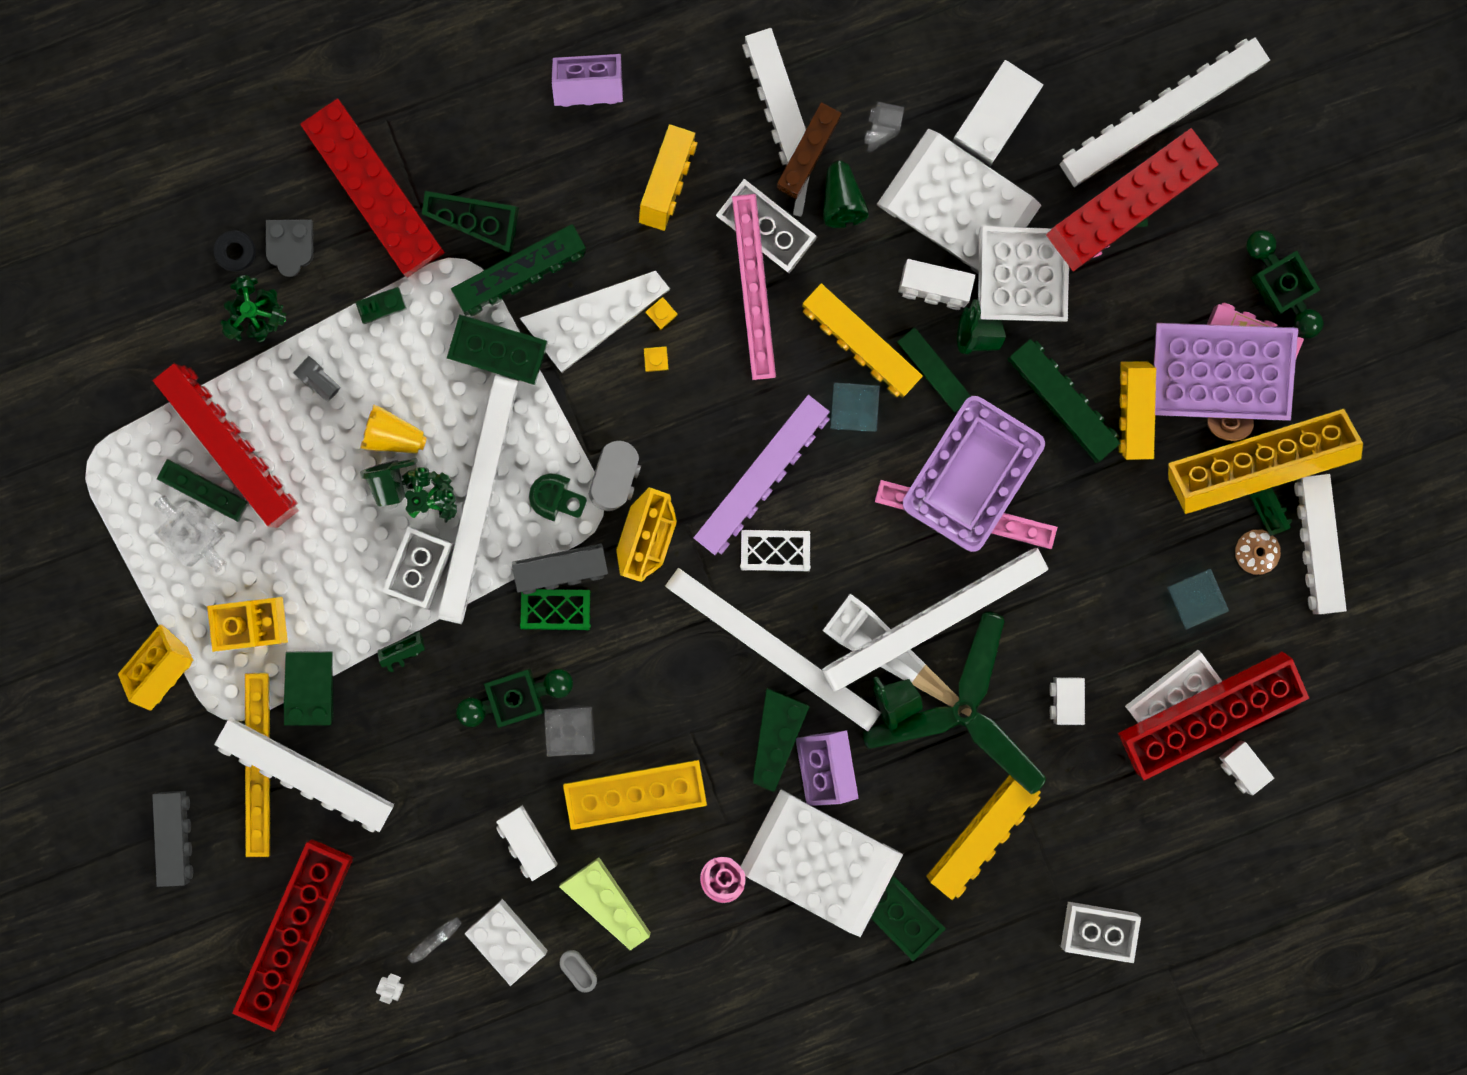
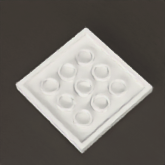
[978,226,1069,322]

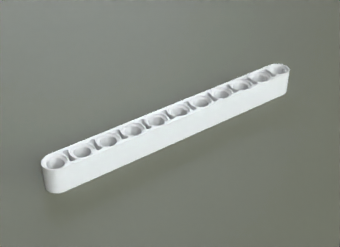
[439,375,519,624]
[822,548,1049,691]
[665,568,881,731]

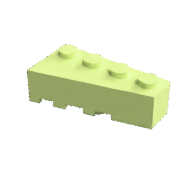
[559,857,651,950]

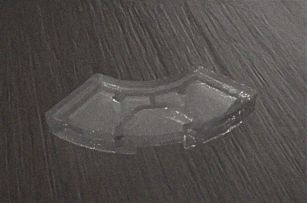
[407,917,462,963]

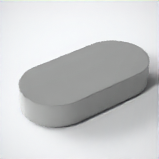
[793,178,809,217]
[560,950,597,992]

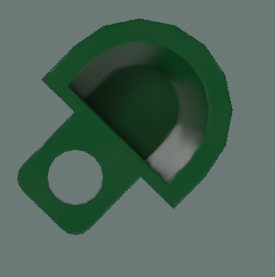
[957,299,1006,354]
[360,458,418,507]
[529,473,587,522]
[873,677,923,730]

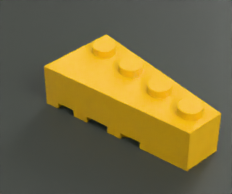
[639,124,698,231]
[1119,361,1156,460]

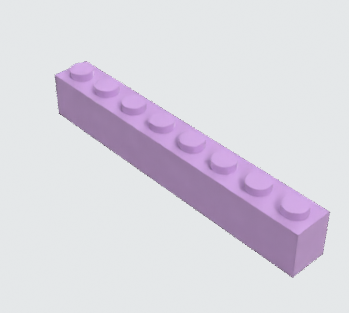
[694,395,830,555]

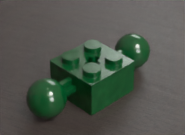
[1246,230,1323,338]
[456,669,573,728]

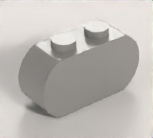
[588,441,641,511]

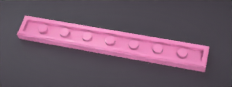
[732,194,776,380]
[875,480,1058,549]

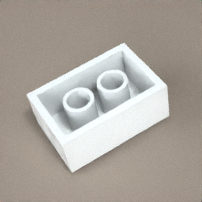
[898,259,975,310]
[382,527,454,609]
[465,899,548,986]
[1061,902,1141,963]

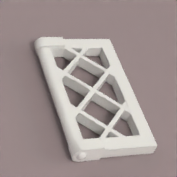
[740,530,811,571]

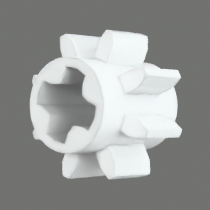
[376,974,404,1004]

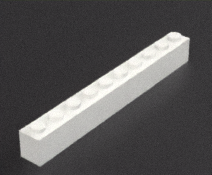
[1059,37,1270,187]

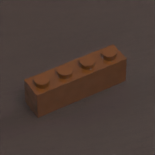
[777,102,842,199]

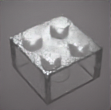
[544,706,595,756]

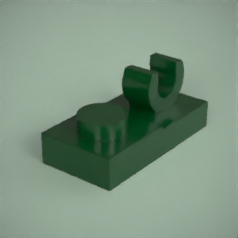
[355,287,407,324]
[1250,487,1292,536]
[377,632,425,672]

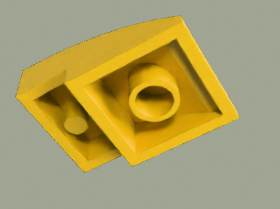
[207,597,288,652]

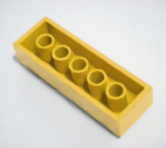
[927,775,1041,900]

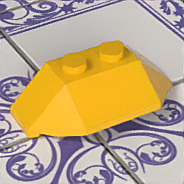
[616,487,677,582]

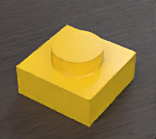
[646,297,678,330]
[644,347,669,372]

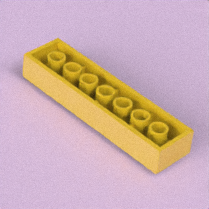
[1168,409,1363,514]

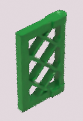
[520,589,591,630]

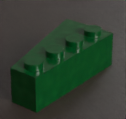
[422,191,519,253]
[753,688,809,792]

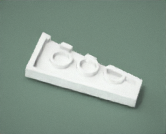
[1125,650,1222,723]

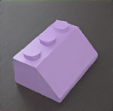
[552,54,623,107]
[796,731,859,806]

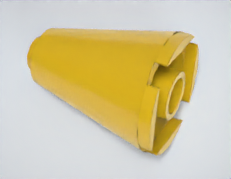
[360,405,427,453]

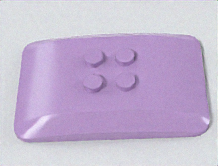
[903,396,1045,552]

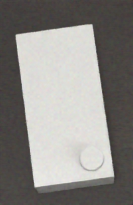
[952,60,1043,166]
[716,179,818,273]

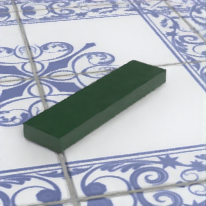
[897,328,971,413]
[157,459,249,522]

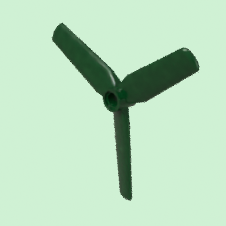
[863,612,1046,794]

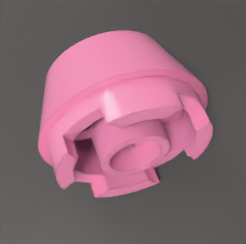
[700,857,745,903]

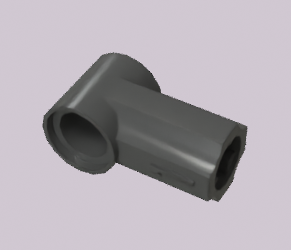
[293,356,341,401]

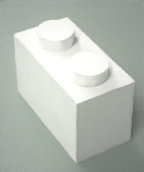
[1050,677,1085,725]
[1219,740,1274,795]

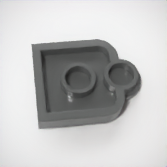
[266,220,313,277]

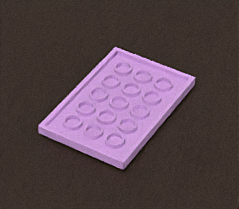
[1153,323,1298,420]

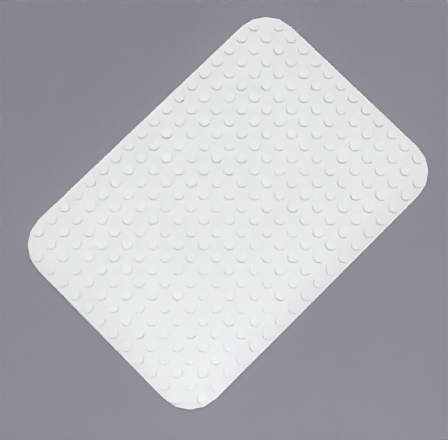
[85,258,604,721]

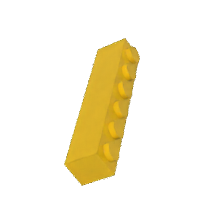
[802,283,923,398]

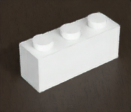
[496,805,558,881]

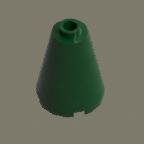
[823,161,869,228]

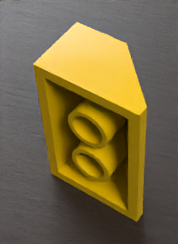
[118,624,194,711]

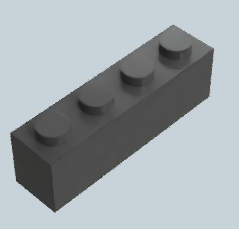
[512,544,608,594]
[152,791,193,887]

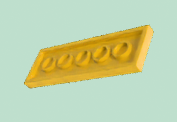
[563,760,707,830]

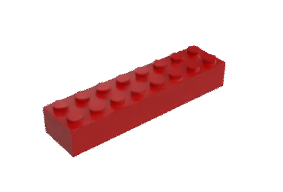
[300,98,445,278]
[1046,128,1219,272]
[152,363,299,528]
[1118,652,1309,780]
[232,839,354,1032]

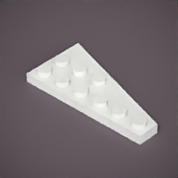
[520,271,670,373]

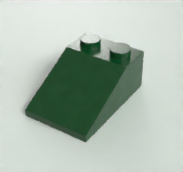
[284,651,333,725]

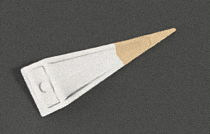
[822,594,971,717]

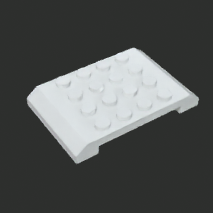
[877,129,1041,274]
[740,789,903,937]

